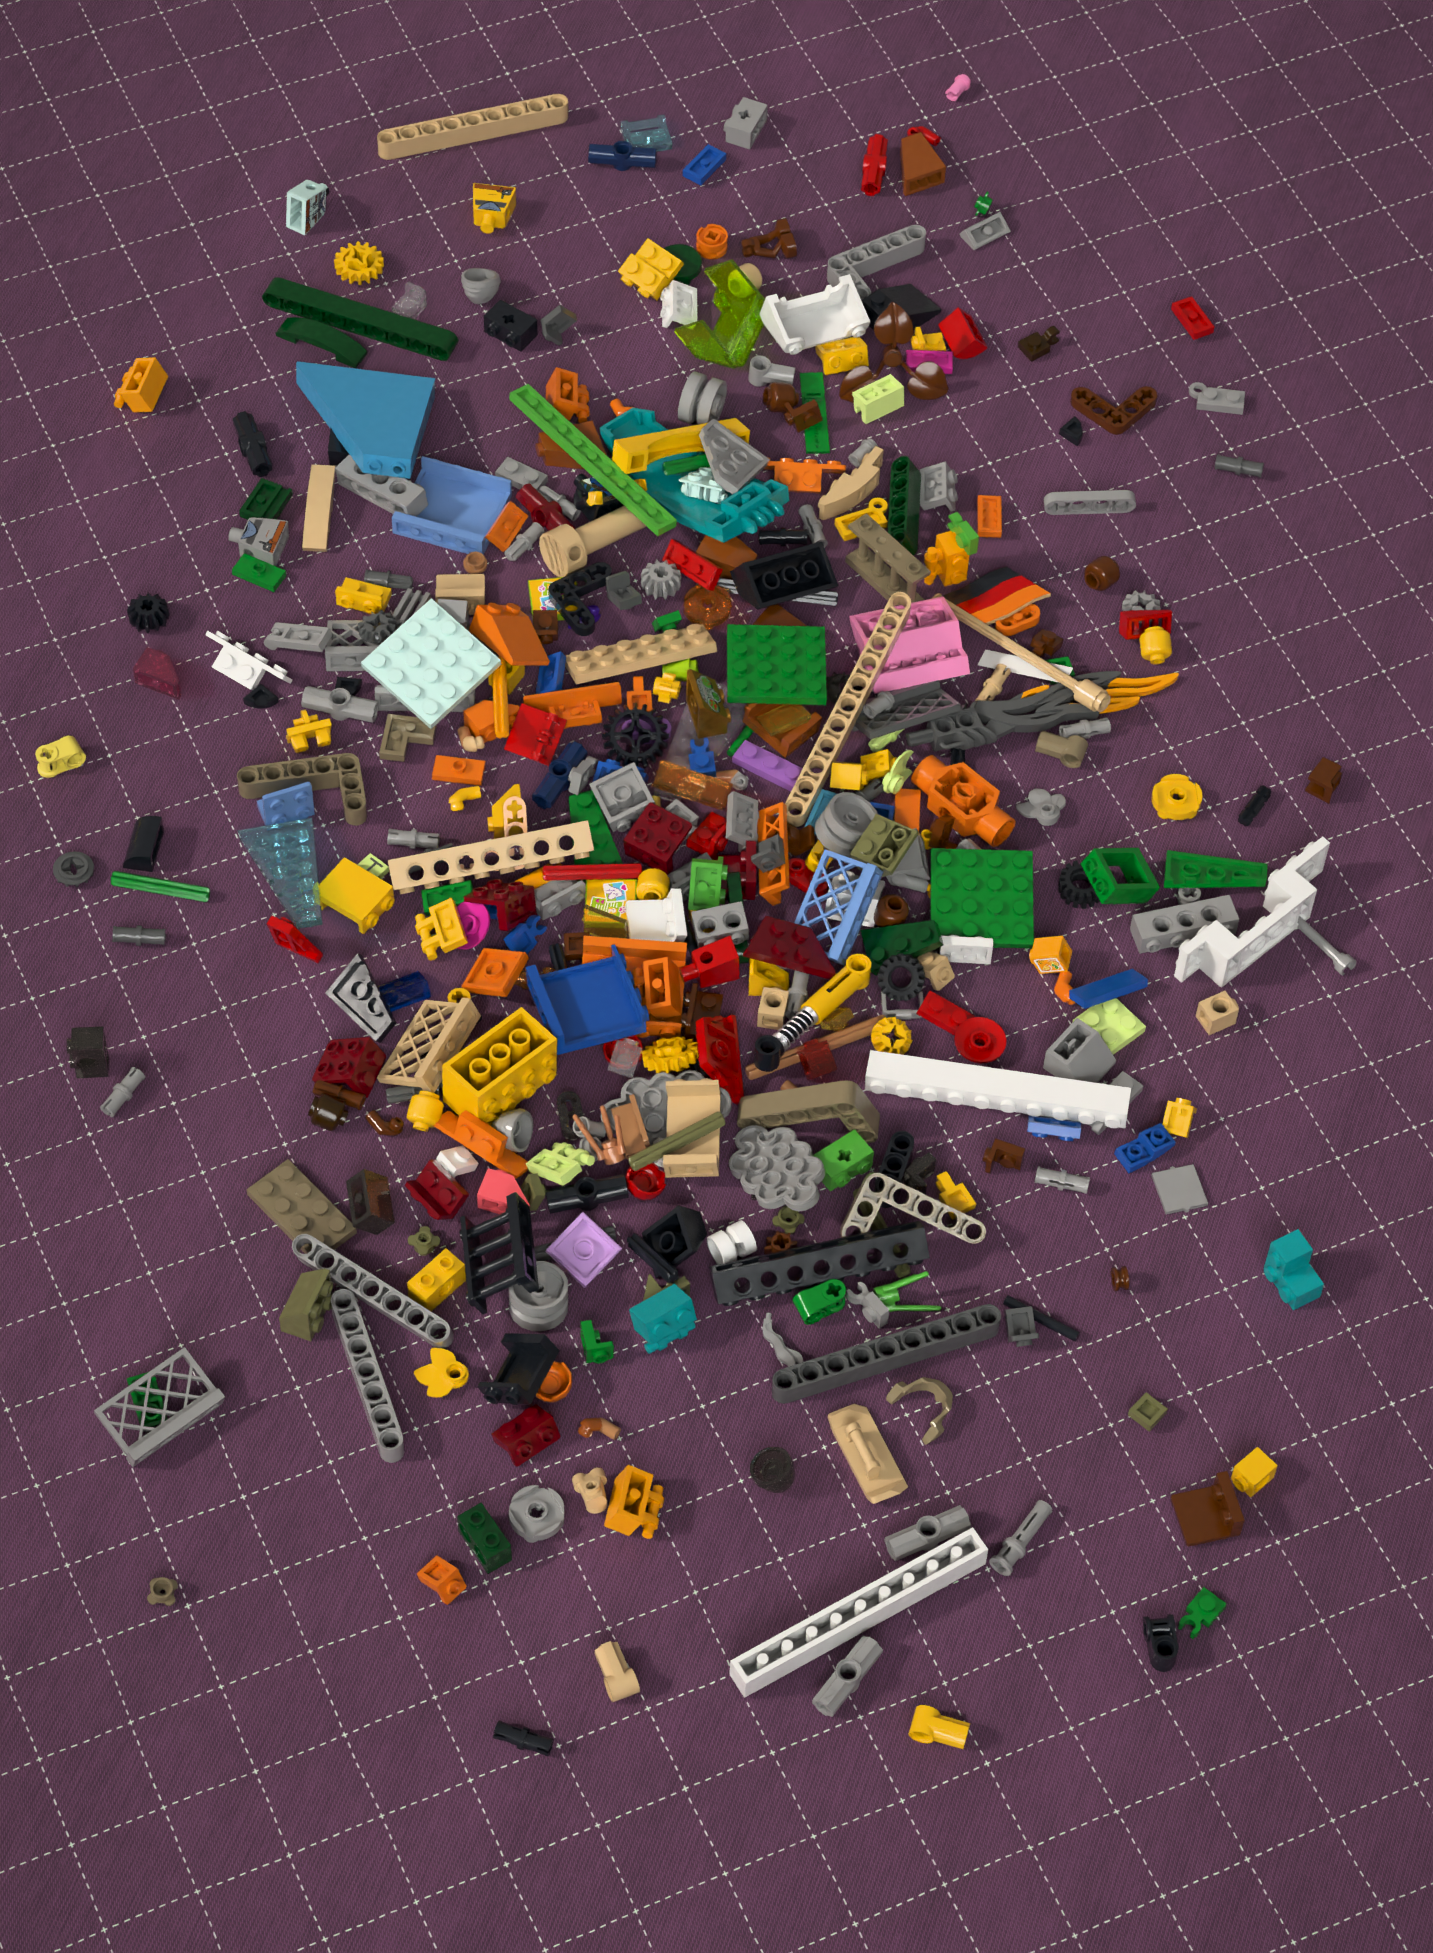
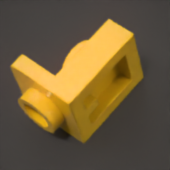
[911,327,946,351]
[861,749,897,781]
[1162,1098,1197,1138]

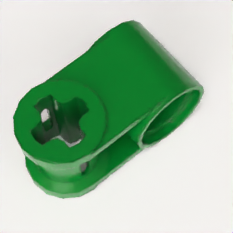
[792,1279,846,1325]

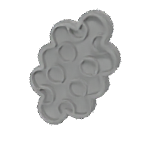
[600,1070,732,1146]
[729,1125,825,1211]

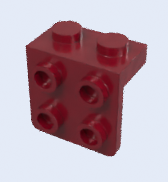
[312,1037,386,1098]

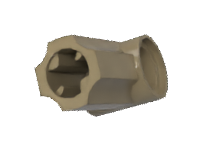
[1035,731,1088,768]

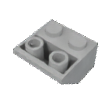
[1043,1018,1116,1083]

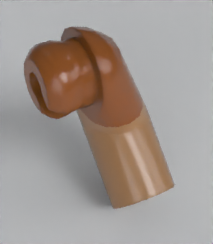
[578,1417,621,1440]

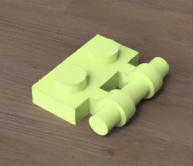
[526,1142,595,1186]

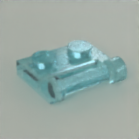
[620,114,672,151]

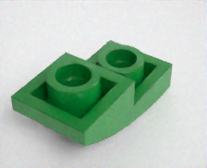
[127,1372,168,1427]

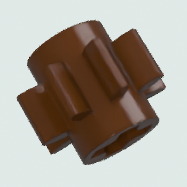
[764,1231,797,1255]

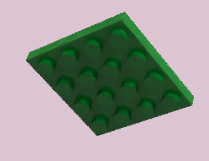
[727,624,827,705]
[930,848,1034,949]

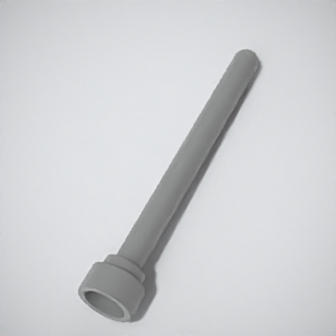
[1264,892,1356,976]

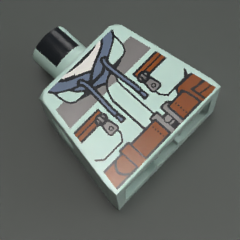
[286,180,329,235]

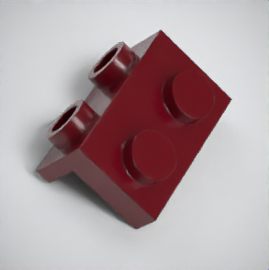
[491,1404,561,1467]

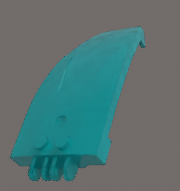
[600,408,790,543]

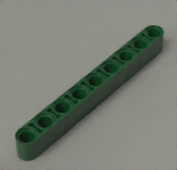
[262,277,459,361]

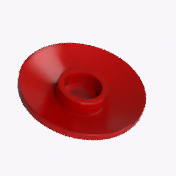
[954,1017,1006,1063]

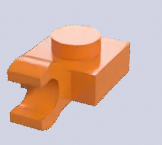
[627,676,652,713]

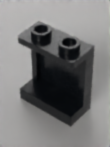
[477,1333,560,1405]

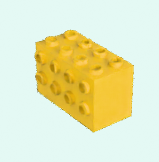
[442,1007,557,1126]

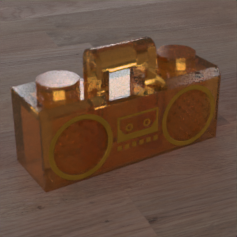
[651,760,733,811]

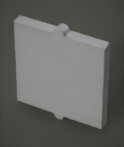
[1151,1164,1208,1215]

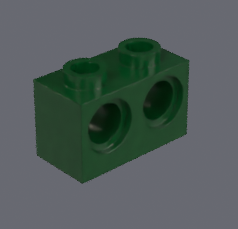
[457,1503,512,1574]

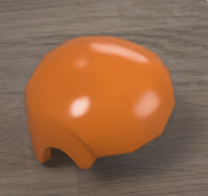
[536,1361,572,1402]

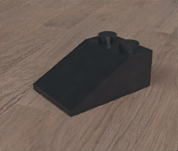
[862,284,942,345]

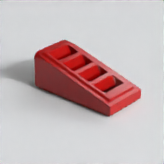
[1119,610,1172,640]

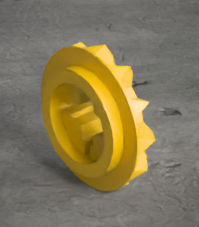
[871,1017,913,1055]

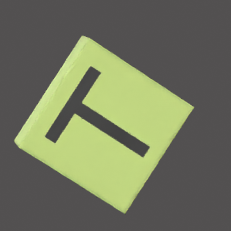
[357,853,389,879]

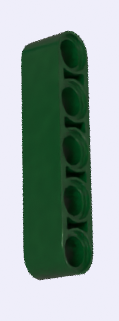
[888,456,921,556]

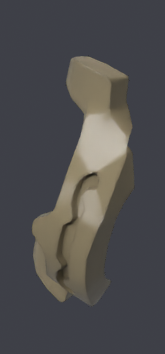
[886,1377,953,1445]

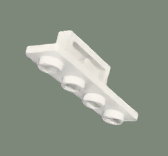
[205,631,293,690]

